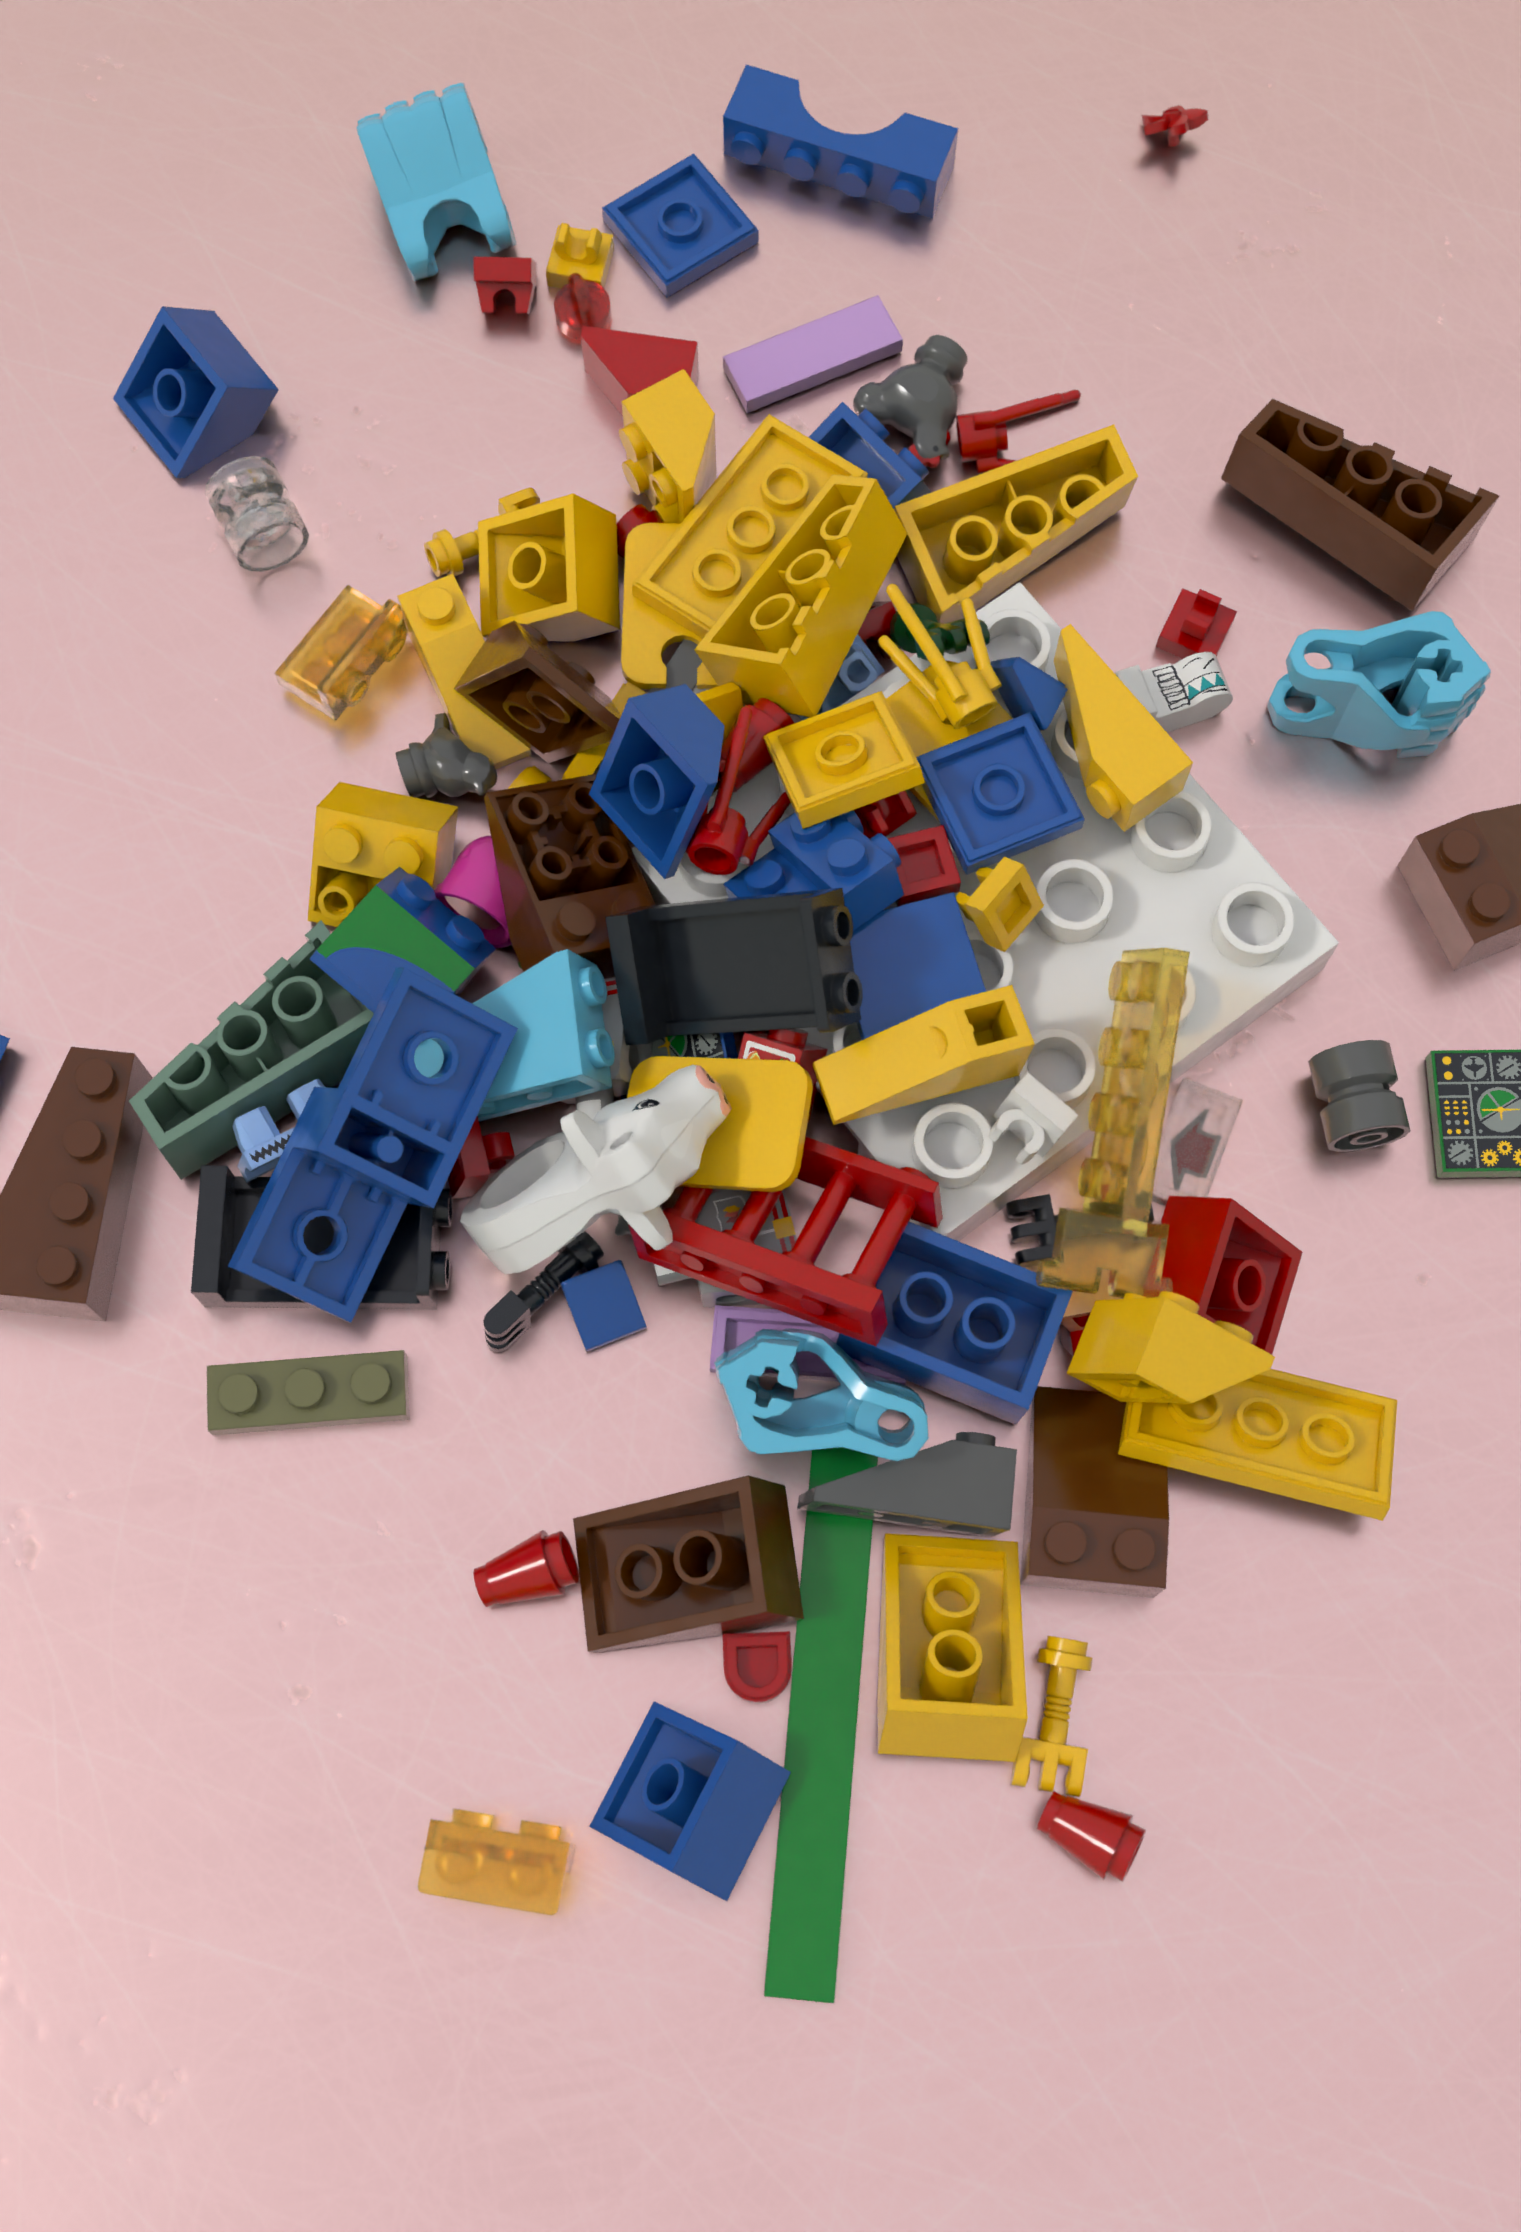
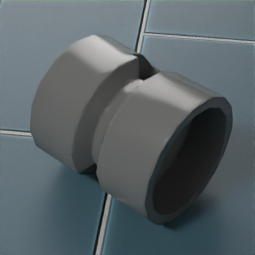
[1308,1040,1411,1152]

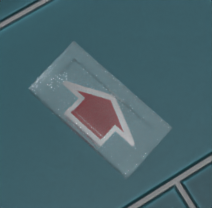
[1138,1077,1243,1207]

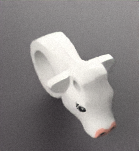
[460,1065,732,1274]

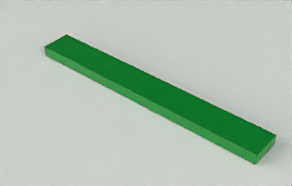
[764,1447,878,2003]

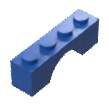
[723,64,958,219]

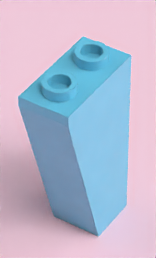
[414,949,615,1122]

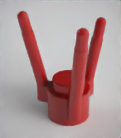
[956,390,1081,474]
[685,706,791,875]

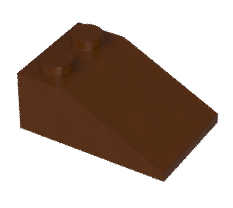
[454,620,621,763]
[1397,804,1521,971]
[1020,1386,1169,1598]
[573,1475,804,1653]

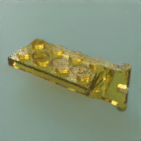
[1036,947,1190,1298]

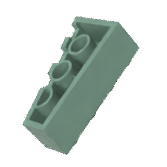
[129,920,374,1180]

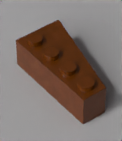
[1221,399,1499,611]
[0,1047,153,1321]

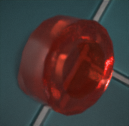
[554,273,612,340]

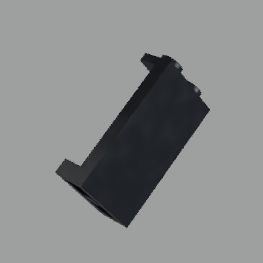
[605,888,863,1045]
[191,1165,453,1310]

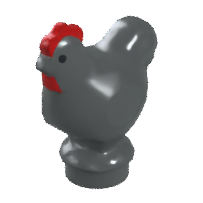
[853,335,968,468]

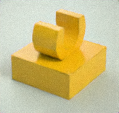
[546,223,614,296]
[955,857,1044,952]

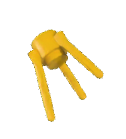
[878,584,1002,729]

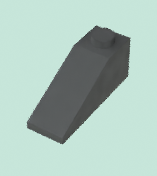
[797,1432,1017,1537]

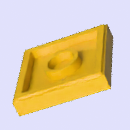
[763,691,925,829]

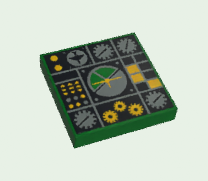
[1425,1049,1521,1178]

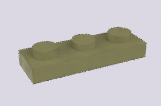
[207,1350,410,1435]

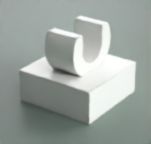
[989,1072,1079,1164]

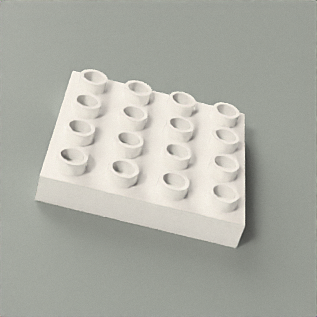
[632,582,1339,1241]

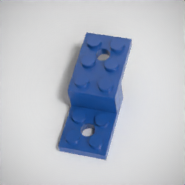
[228,967,518,1323]

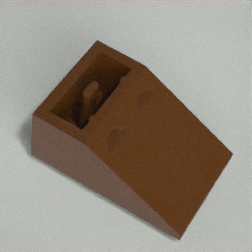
[484,774,656,979]

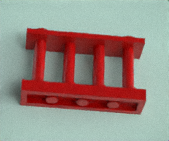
[628,1136,943,1346]

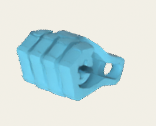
[356,83,516,281]
[1267,611,1491,758]
[714,1328,928,1461]

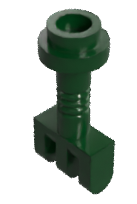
[890,603,990,661]

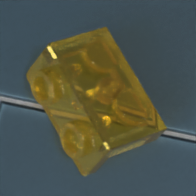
[274,585,408,721]
[418,1809,576,1915]

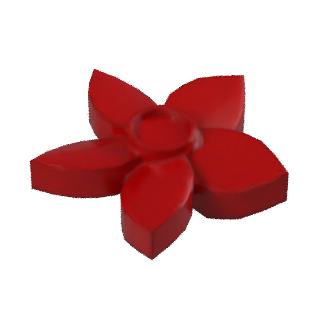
[1142,105,1208,147]

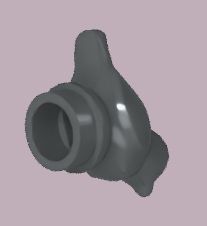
[396,713,498,798]

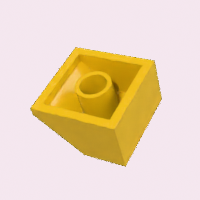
[478,493,620,642]

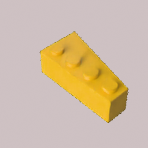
[894,424,1138,624]
[694,475,907,717]

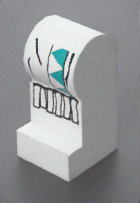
[1115,652,1233,732]

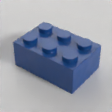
[836,1222,1074,1425]

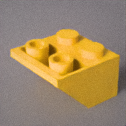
[619,369,717,523]
[307,782,458,927]
[1067,1291,1275,1404]

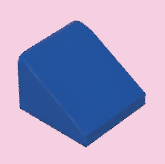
[991,657,1068,731]
[561,1260,647,1352]

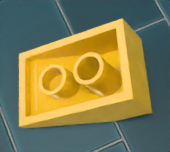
[877,1533,1028,1762]

